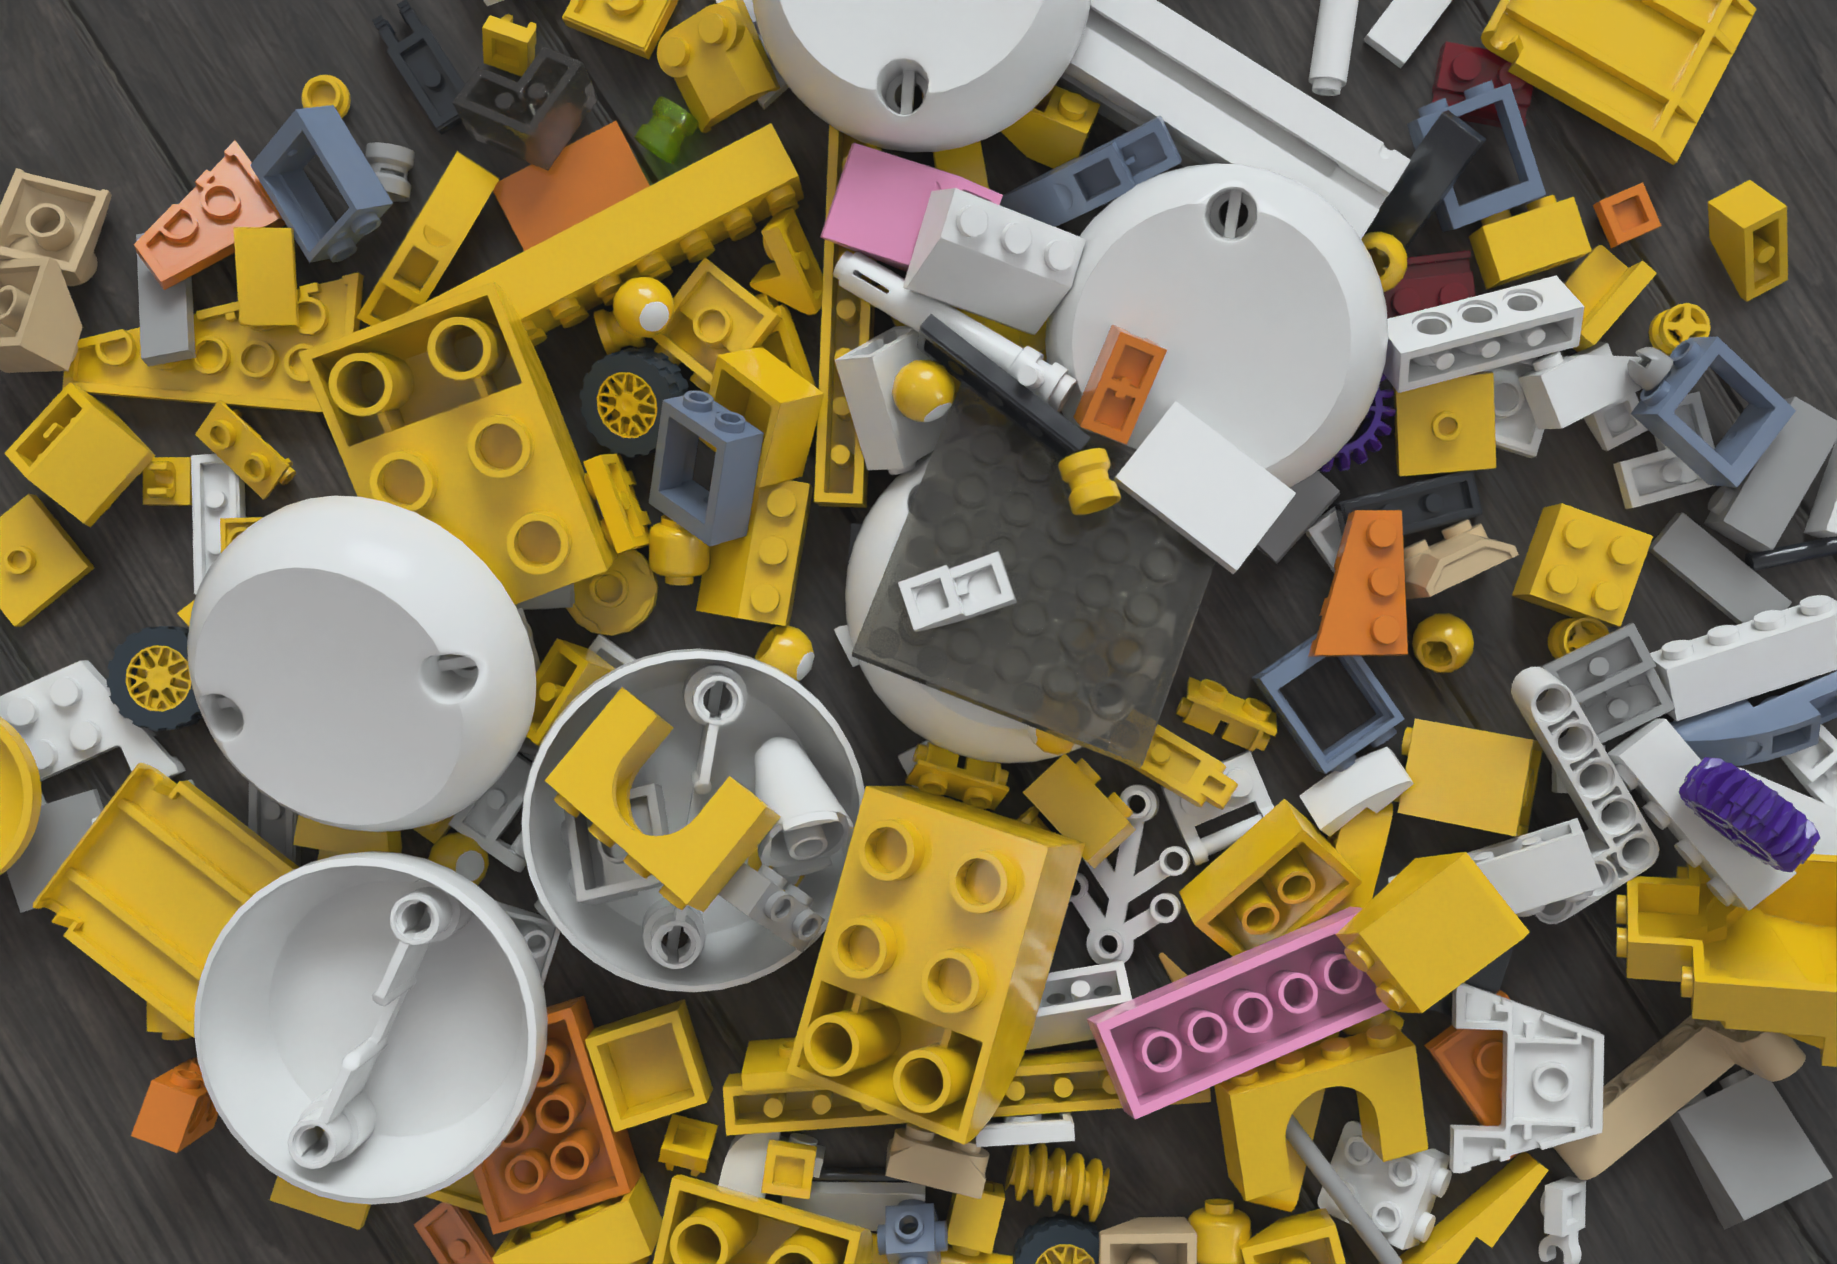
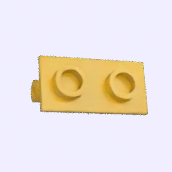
[195,400,296,500]
[1176,677,1277,752]
[905,742,1009,810]

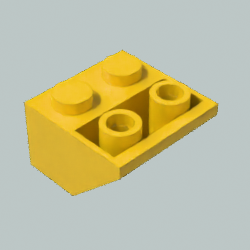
[5,382,156,527]

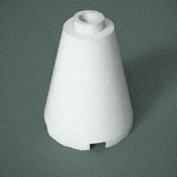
[754,737,854,877]

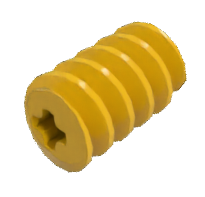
[1005,1143,1110,1222]

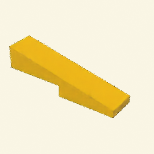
[1399,1152,1549,1264]

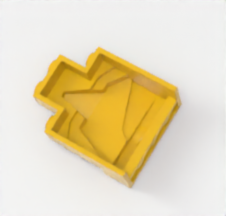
[1616,854,1837,1067]

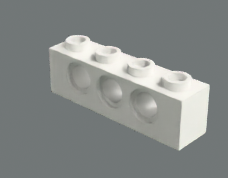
[1383,276,1585,393]

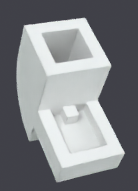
[719,1132,826,1199]

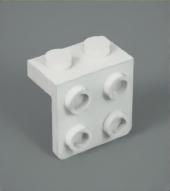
[1318,1121,1452,1250]

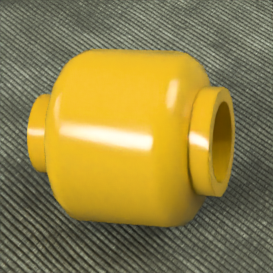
[649,515,711,585]
[1188,1199,1251,1264]

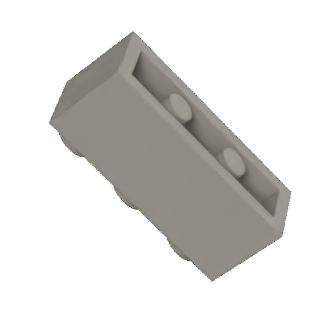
[1704,397,1837,552]

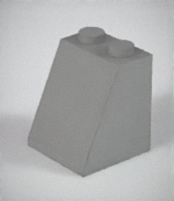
[1669,1069,1833,1230]

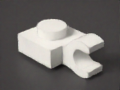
[1539,1176,1586,1264]

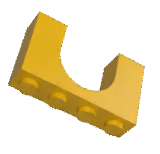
[544,687,781,912]
[1214,1025,1428,1201]

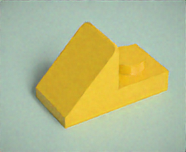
[750,208,823,315]

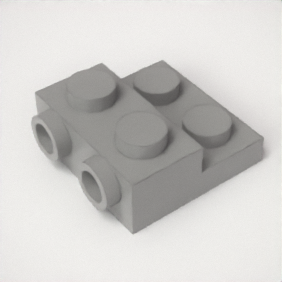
[561,783,669,905]
[718,863,825,953]

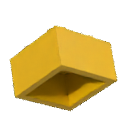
[699,346,824,488]
[1512,503,1653,627]
[585,999,713,1132]

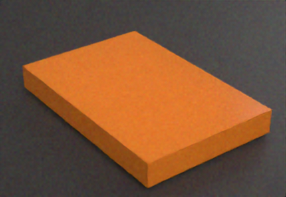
[493,121,650,251]
[1424,990,1519,1161]

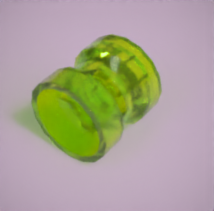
[634,96,699,164]

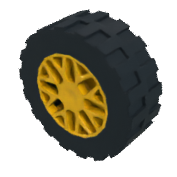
[579,347,689,457]
[106,626,203,731]
[1012,1213,1099,1264]

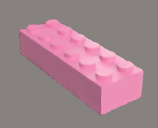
[1087,907,1390,1119]

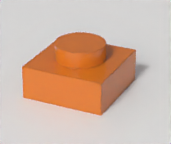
[1593,182,1662,248]

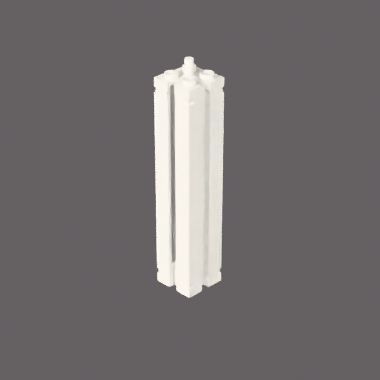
[1055,0,1411,239]

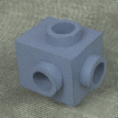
[877,1199,948,1264]

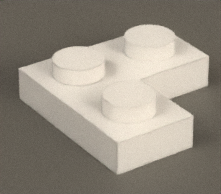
[1613,391,1715,509]

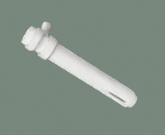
[1309,0,1359,96]
[833,251,1077,412]

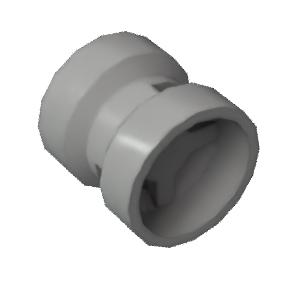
[365,142,415,202]

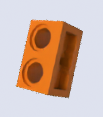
[131,1058,219,1153]

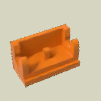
[1073,325,1167,445]

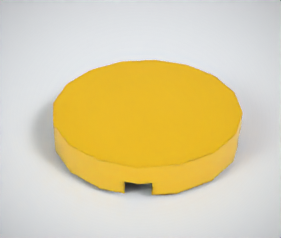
[566,547,658,636]

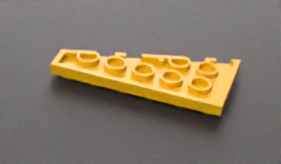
[62,272,364,414]

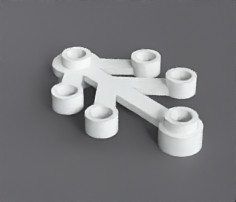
[1069,785,1190,965]

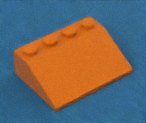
[473,996,642,1235]

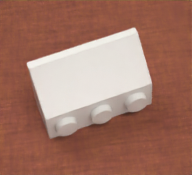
[903,188,1086,335]

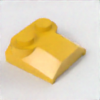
[657,0,781,133]

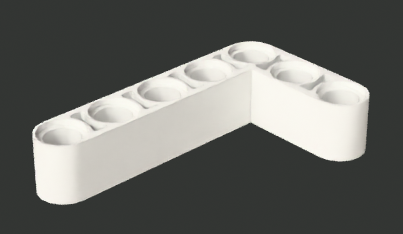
[1511,667,1659,924]

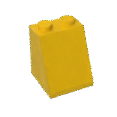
[1393,718,1543,837]
[1336,852,1529,1013]

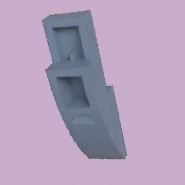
[1000,115,1182,227]
[1670,671,1837,766]

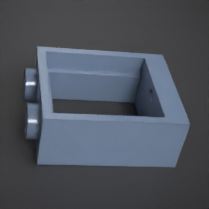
[1407,80,1546,232]
[250,105,393,263]
[1631,337,1796,487]
[649,391,764,546]
[1252,632,1404,774]

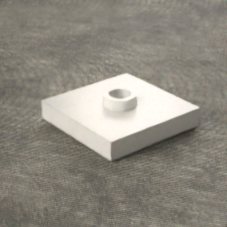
[976,1112,1075,1147]

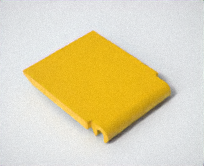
[1481,0,1756,165]
[33,763,299,1038]

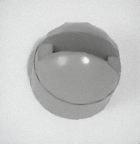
[1627,347,1673,391]

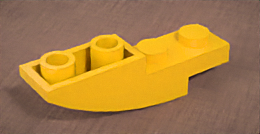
[357,151,499,326]

